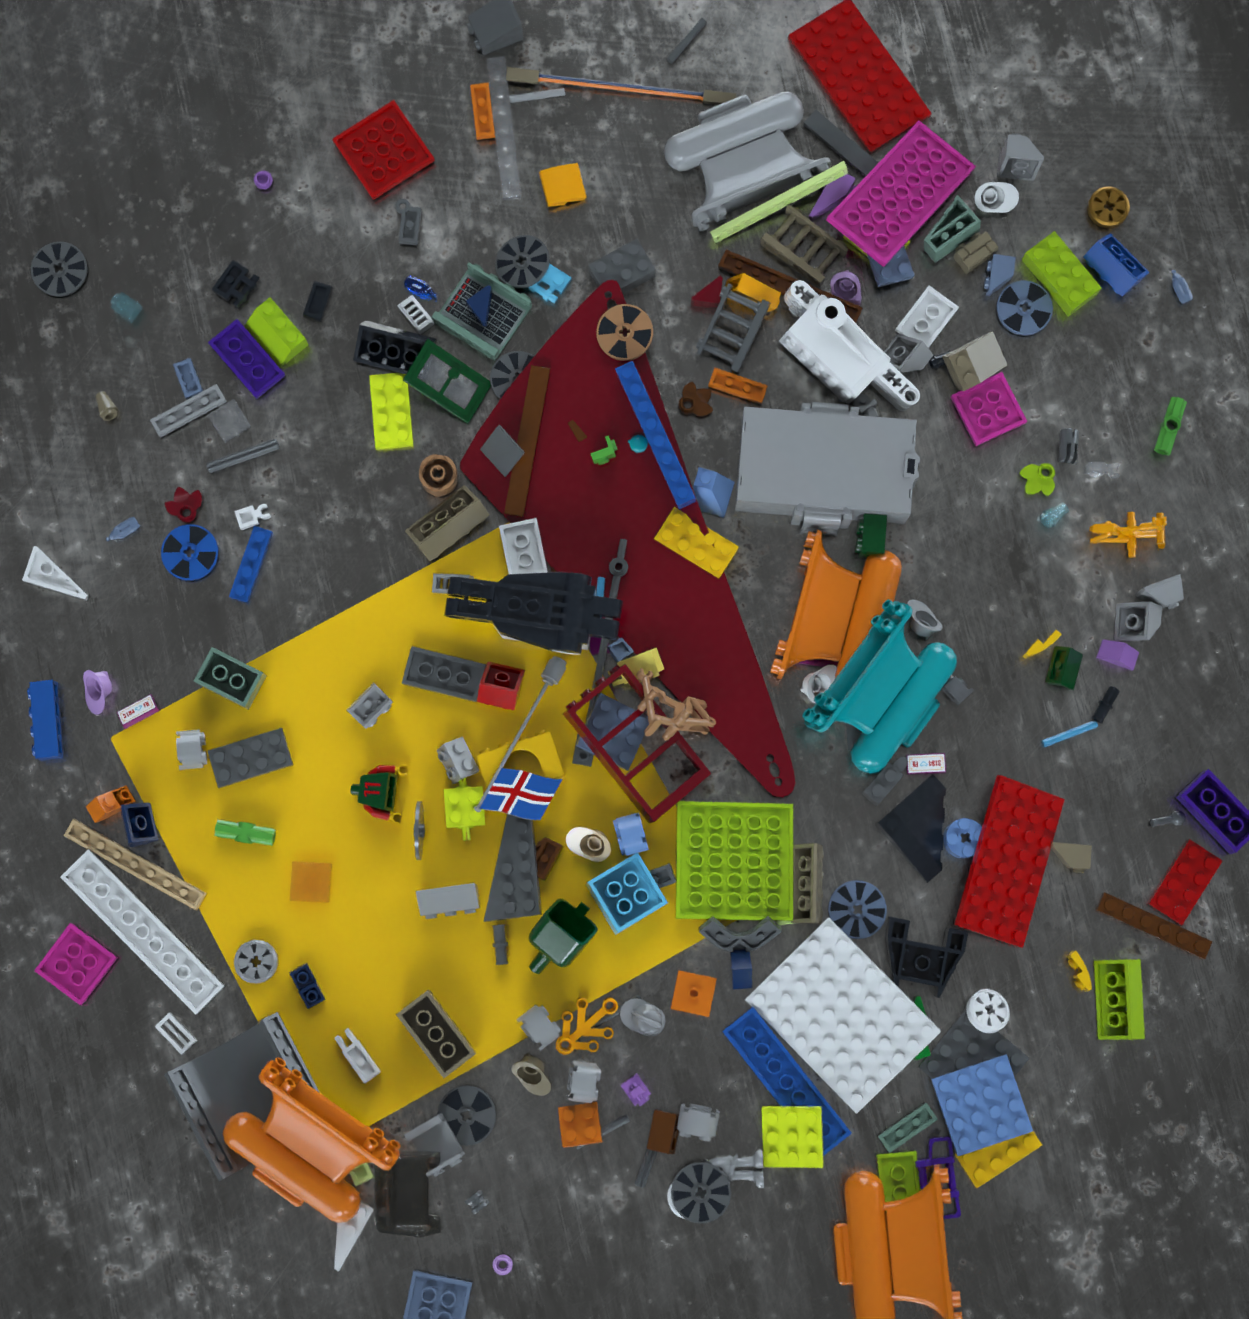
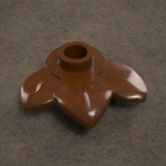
[678,381,713,416]

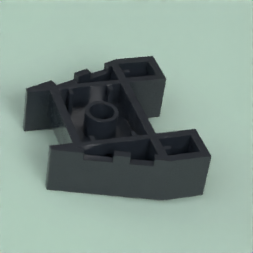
[885,916,968,998]

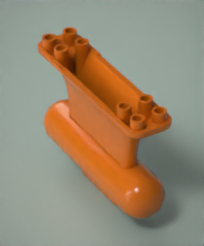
[770,529,902,679]
[223,1058,401,1223]
[833,1165,963,1319]

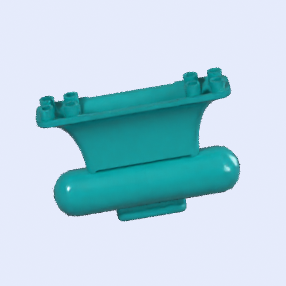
[802,599,957,773]

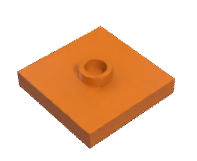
[671,970,717,1017]

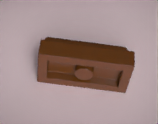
[647,1110,679,1154]

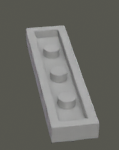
[150,384,227,438]

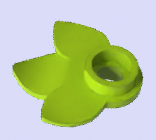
[1019,463,1055,496]

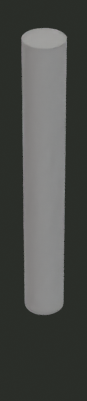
[510,88,565,103]

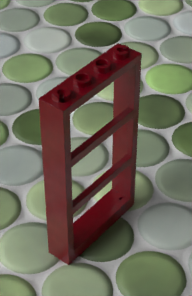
[563,664,712,823]

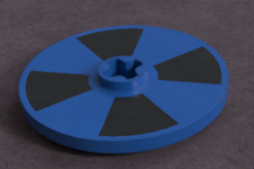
[161,524,219,581]

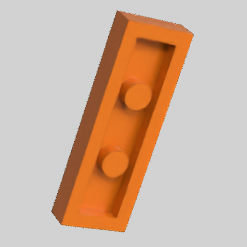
[470,83,495,140]
[708,368,768,405]

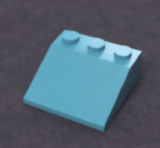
[585,853,668,935]

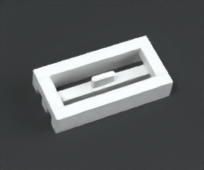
[155,1013,197,1055]

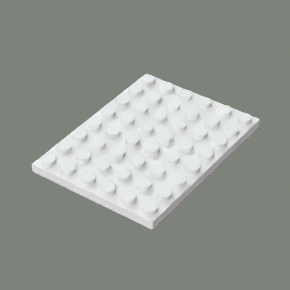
[745,917,941,1114]

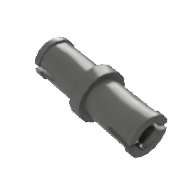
[492,924,508,965]

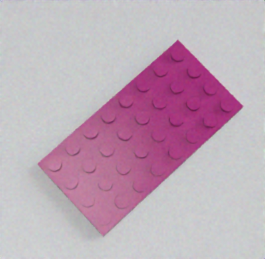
[826,121,976,267]

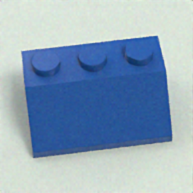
[1083,233,1150,296]

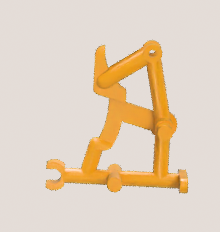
[1089,512,1167,558]

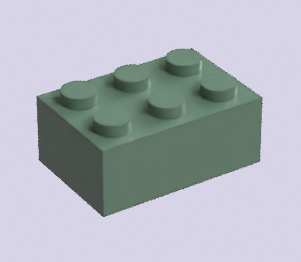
[194,647,267,710]

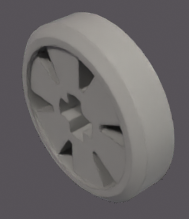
[234,940,278,983]

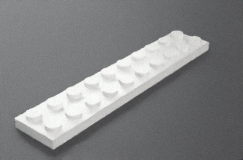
[60,849,225,1015]

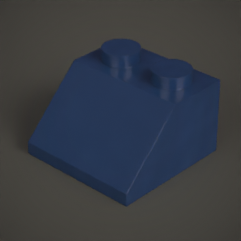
[120,802,159,847]

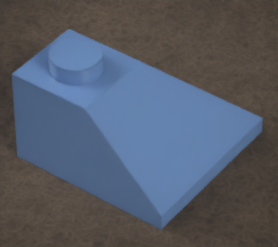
[693,467,735,518]

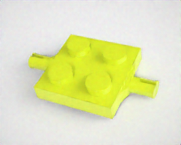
[444,778,485,841]

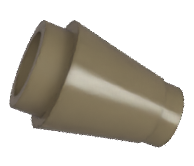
[95,391,118,421]

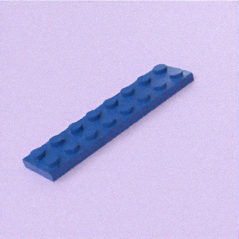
[722,1007,852,1156]

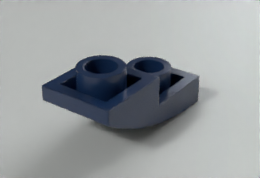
[289,963,325,1009]

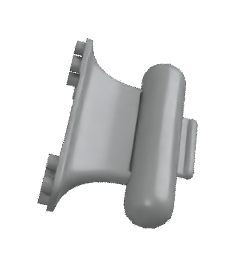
[664,91,831,231]

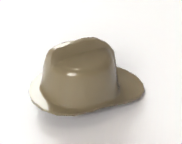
[512,1053,551,1096]

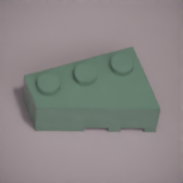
[924,195,981,263]

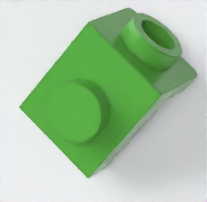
[591,435,618,465]

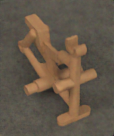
[637,668,716,741]

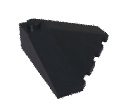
[875,774,946,883]

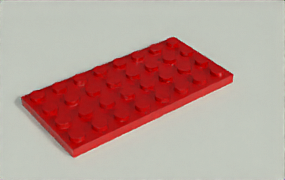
[788,0,932,154]
[954,775,1065,948]

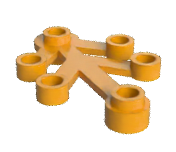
[555,997,618,1055]

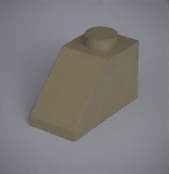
[1050,842,1092,873]

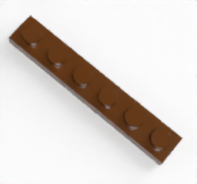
[1096,892,1213,960]

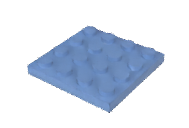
[931,1054,1033,1156]

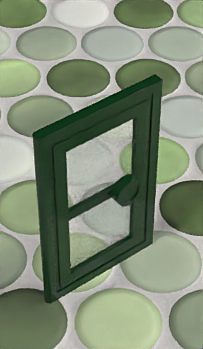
[402,339,491,424]

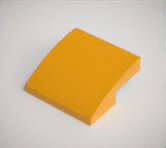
[539,163,587,207]

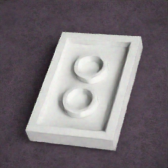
[895,286,959,348]
[499,518,548,574]

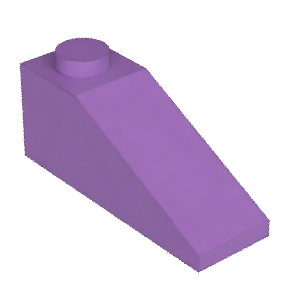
[808,174,856,222]

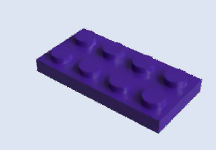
[208,319,286,399]

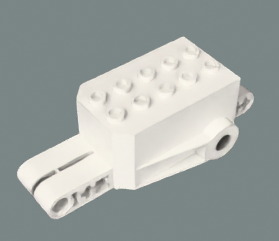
[779,280,920,411]

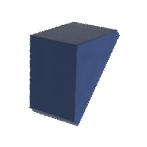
[466,285,493,327]
[730,949,752,989]

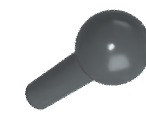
[1150,810,1186,827]

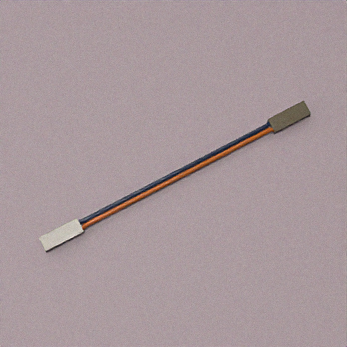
[506,67,736,105]

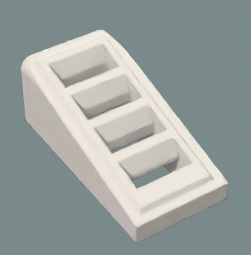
[397,295,435,335]

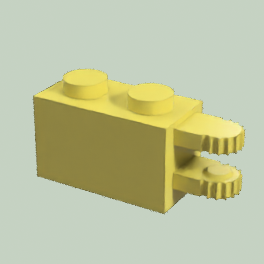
[608,648,664,687]

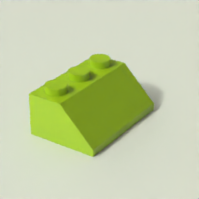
[244,297,309,368]

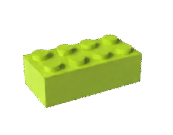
[1022,231,1102,317]

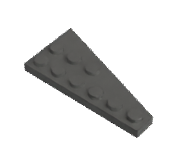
[484,814,542,922]

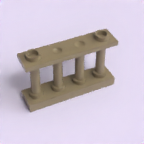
[760,205,848,288]

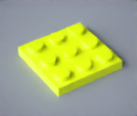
[762,1106,824,1168]

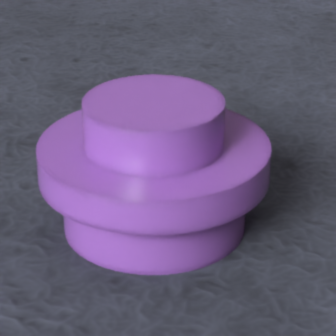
[254,171,273,189]

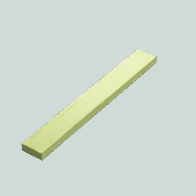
[710,161,848,243]

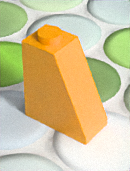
[725,273,781,312]

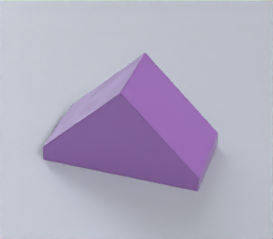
[1096,639,1139,671]

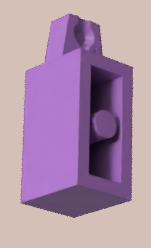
[621,1073,651,1106]

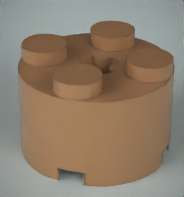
[419,454,458,497]

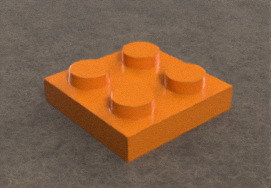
[558,1102,603,1148]

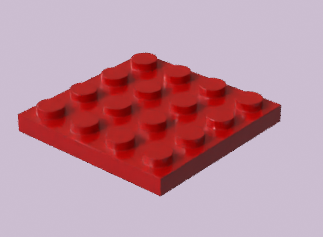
[332,100,435,200]

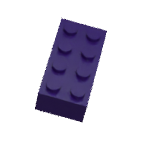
[1176,769,1249,854]

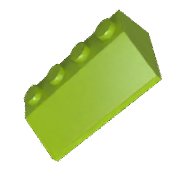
[1094,959,1145,1040]

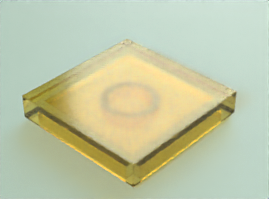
[290,861,332,903]

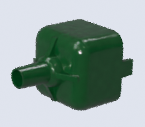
[529,899,598,974]

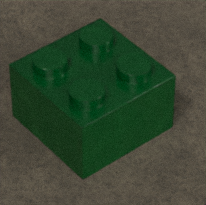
[855,513,887,559]

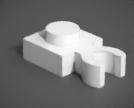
[234,504,271,530]

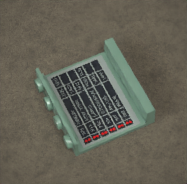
[431,262,532,361]

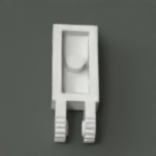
[335,1028,381,1084]

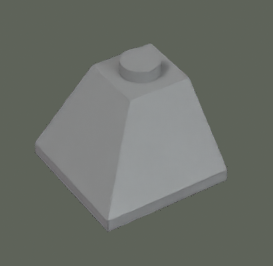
[884,333,933,373]
[1135,574,1184,610]
[1114,601,1162,642]

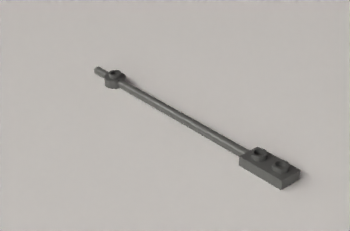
[572,539,628,767]

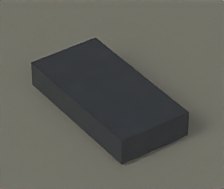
[303,281,333,322]

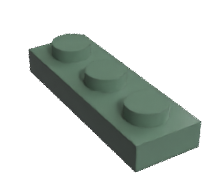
[877,1102,938,1153]

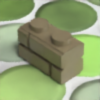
[954,231,999,274]

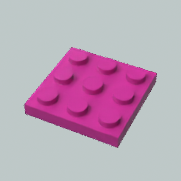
[951,372,1027,447]
[34,923,118,1006]

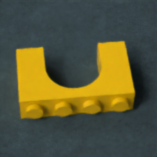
[476,730,565,788]

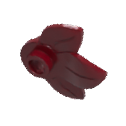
[165,487,202,523]

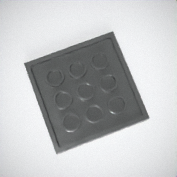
[918,1009,1030,1079]

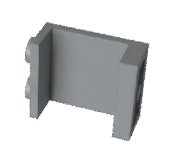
[404,1113,465,1177]

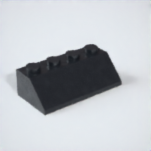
[353,320,437,379]

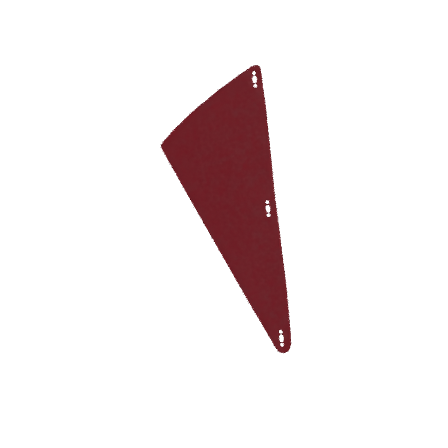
[460,279,795,797]

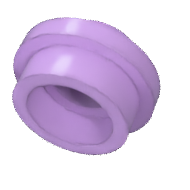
[493,1254,513,1275]

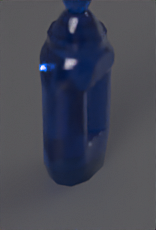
[403,275,437,297]

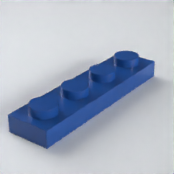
[229,526,273,604]

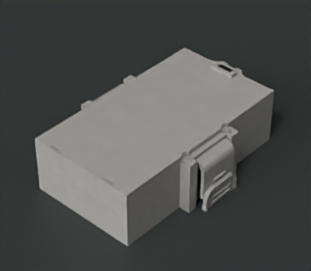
[735,402,920,537]

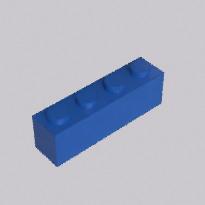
[27,680,63,761]

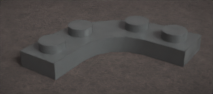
[698,916,782,952]

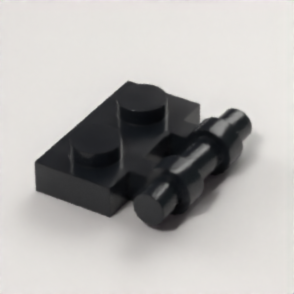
[212,260,260,308]

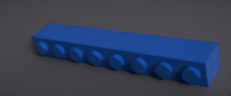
[615,361,696,509]

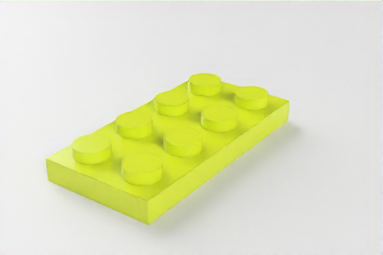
[369,373,414,450]

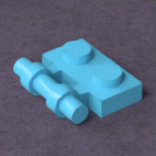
[528,264,572,304]

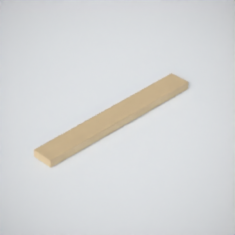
[64,819,207,911]

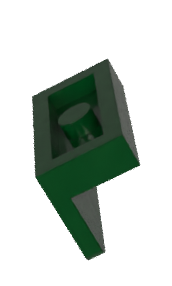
[1045,646,1083,690]

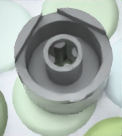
[176,729,207,770]
[517,1005,561,1051]
[567,1060,601,1103]
[677,1104,720,1141]

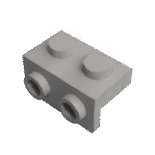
[346,682,393,729]
[437,737,480,784]

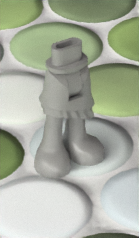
[704,1150,764,1188]

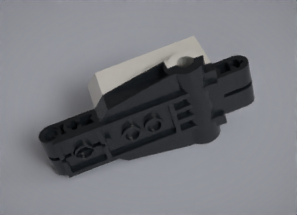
[444,572,623,655]

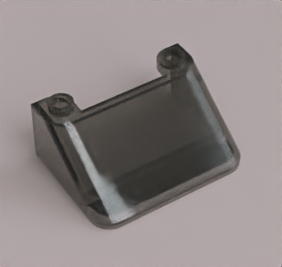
[374,1151,441,1238]

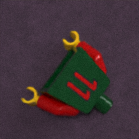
[351,764,408,824]

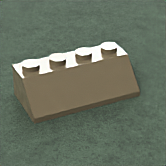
[405,485,490,561]
[791,843,824,924]

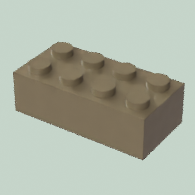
[396,990,477,1078]

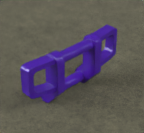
[915,1136,961,1219]

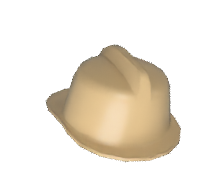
[566,827,611,862]

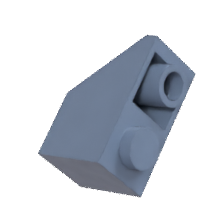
[984,254,1016,296]

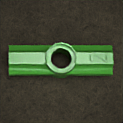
[1154,397,1187,455]
[214,820,276,846]

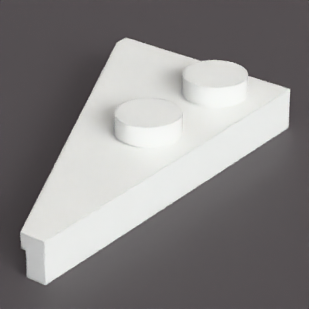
[22,546,88,600]
[334,1201,374,1271]

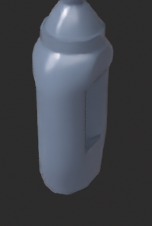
[1171,270,1193,304]
[106,517,140,541]

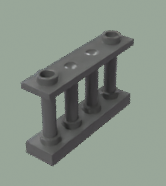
[696,284,771,372]

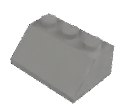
[997,133,1044,181]
[416,883,480,919]

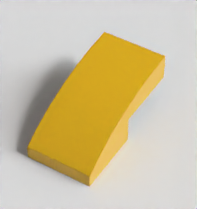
[1023,630,1062,659]

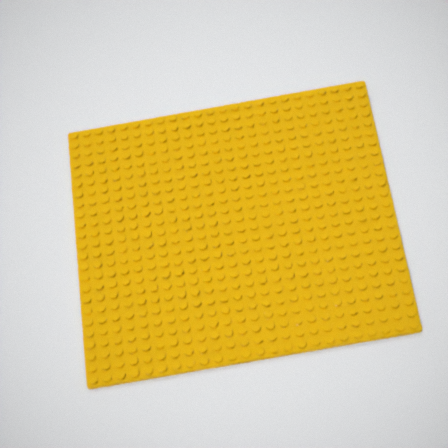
[111,522,736,1127]

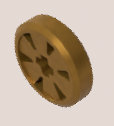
[1087,187,1130,228]

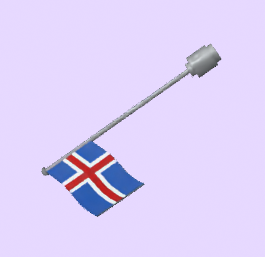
[474,656,567,820]

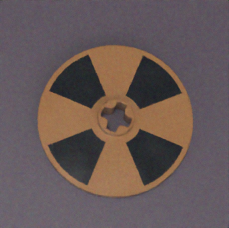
[596,304,653,361]

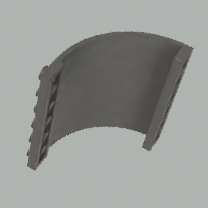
[164,1012,320,1181]

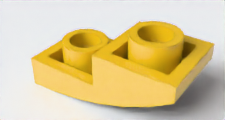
[1066,950,1092,992]

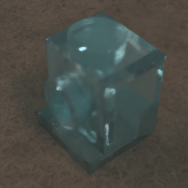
[110,292,143,323]

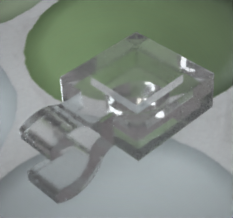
[1085,462,1120,478]

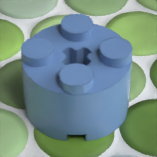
[613,812,649,856]
[943,818,982,858]

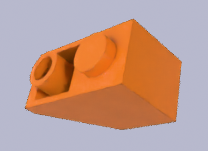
[86,785,136,823]

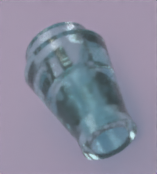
[1040,503,1069,528]

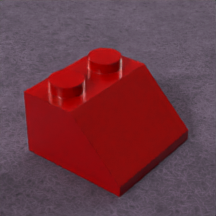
[477,662,525,710]

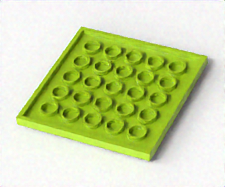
[675,801,793,921]

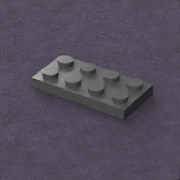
[402,646,486,702]
[208,728,293,788]

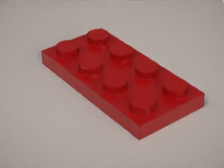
[1147,839,1223,926]

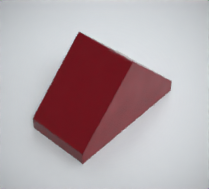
[691,275,723,309]

